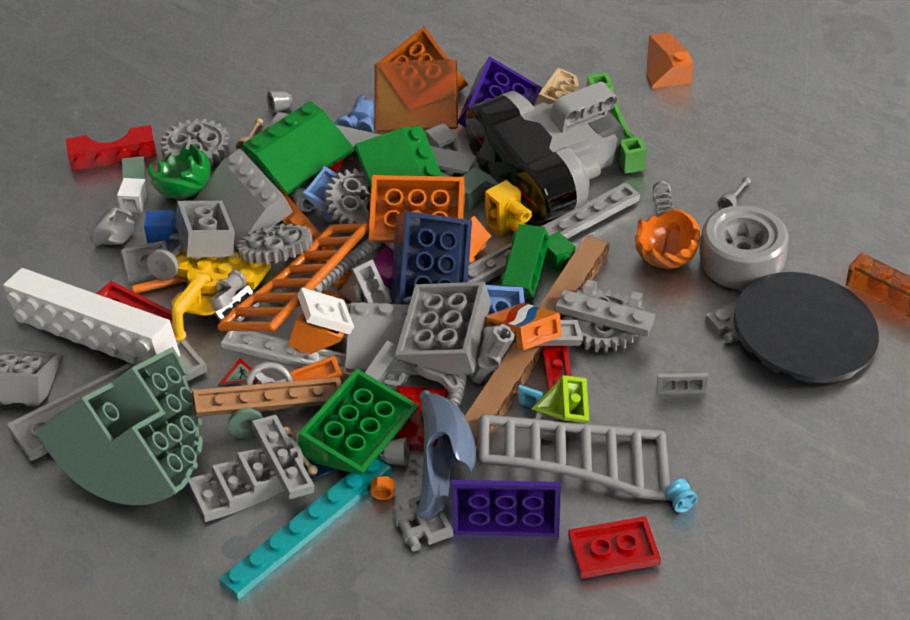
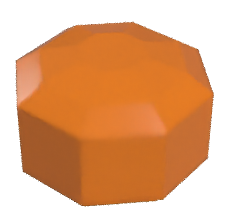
[370,476,396,500]

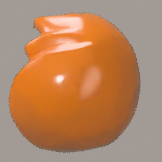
[635,209,700,269]

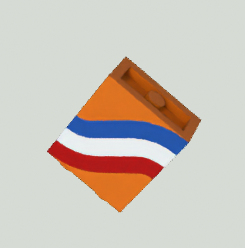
[485,303,562,350]

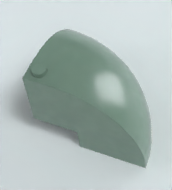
[35,347,203,505]

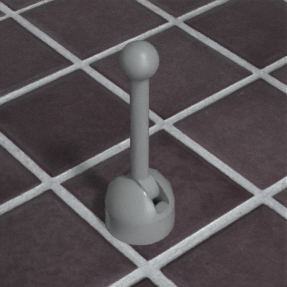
[717,177,751,209]

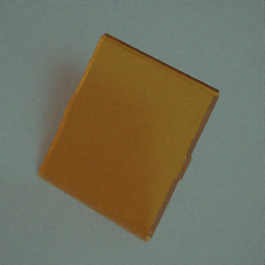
[374,59,458,132]

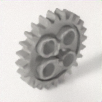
[160,118,231,166]
[324,169,371,234]
[237,223,313,265]
[564,289,638,353]

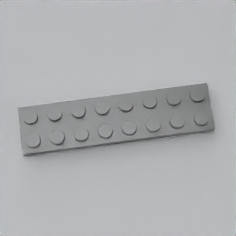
[7,339,207,461]

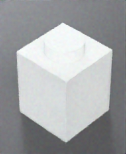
[117,178,148,213]

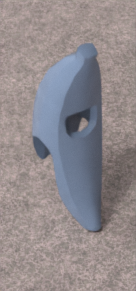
[417,390,476,518]

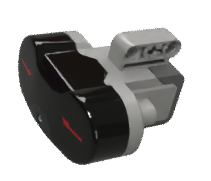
[465,82,624,224]

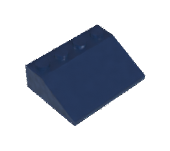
[390,211,472,305]

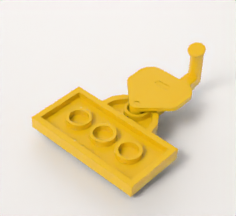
[171,249,271,341]

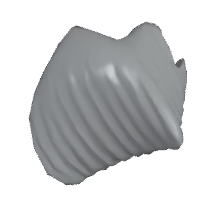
[91,207,135,246]

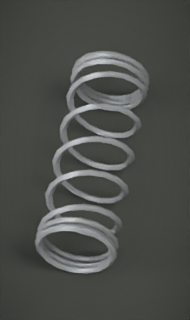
[653,181,674,217]

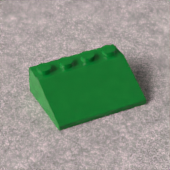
[243,101,354,195]
[354,126,443,188]
[297,369,419,475]

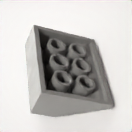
[195,148,293,250]
[395,282,491,374]
[345,302,420,375]
[0,349,63,406]

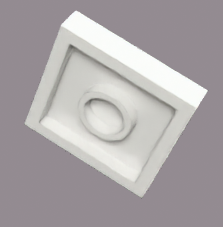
[297,287,354,335]

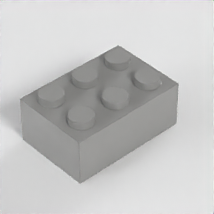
[176,201,235,259]

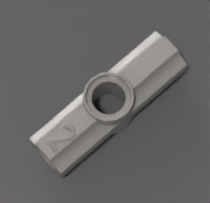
[468,324,515,384]

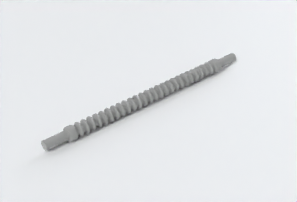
[298,238,384,307]

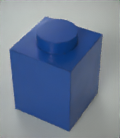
[144,211,178,243]

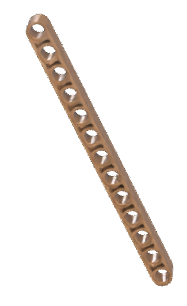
[465,236,610,452]

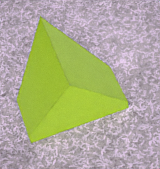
[532,375,589,423]

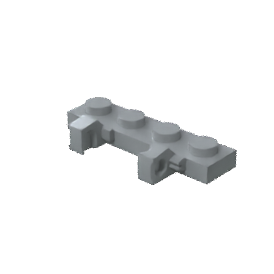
[556,280,655,337]

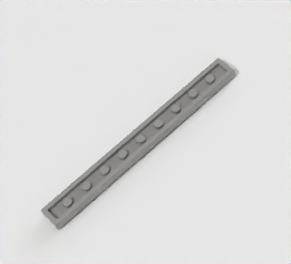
[468,182,640,283]

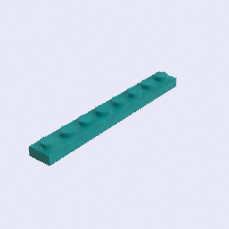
[219,457,392,600]

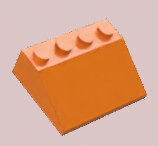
[377,26,469,111]
[368,175,465,242]

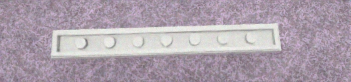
[221,331,409,391]

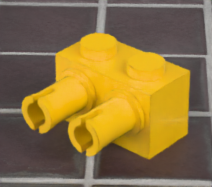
[485,180,532,237]

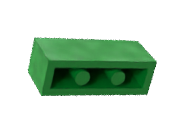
[500,224,550,299]

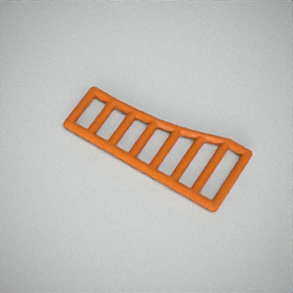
[218,223,369,332]

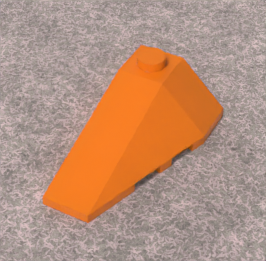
[646,32,694,89]
[288,290,346,354]

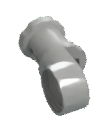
[209,270,246,311]

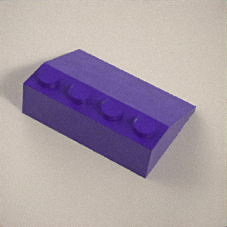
[457,56,542,138]
[451,480,561,537]

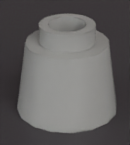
[267,91,293,114]
[380,437,410,466]

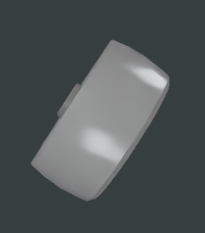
[699,205,789,290]

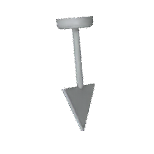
[147,233,184,280]

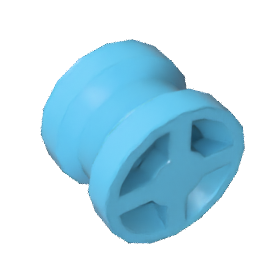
[665,479,698,513]

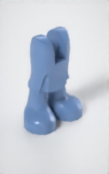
[335,94,381,133]

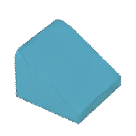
[518,385,544,409]

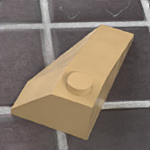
[535,68,579,105]

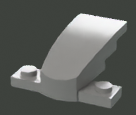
[187,415,314,523]

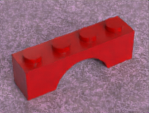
[66,125,157,171]

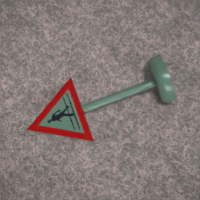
[218,358,267,439]

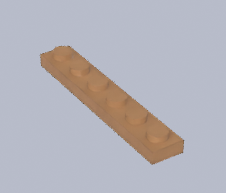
[192,377,341,417]

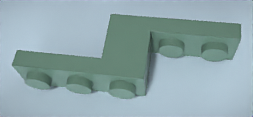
[441,167,526,210]

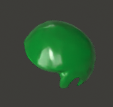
[148,144,211,200]

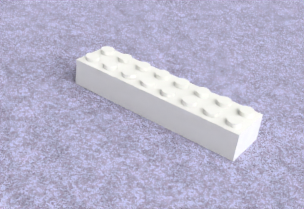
[3,268,180,365]

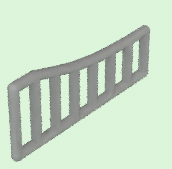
[479,414,670,501]

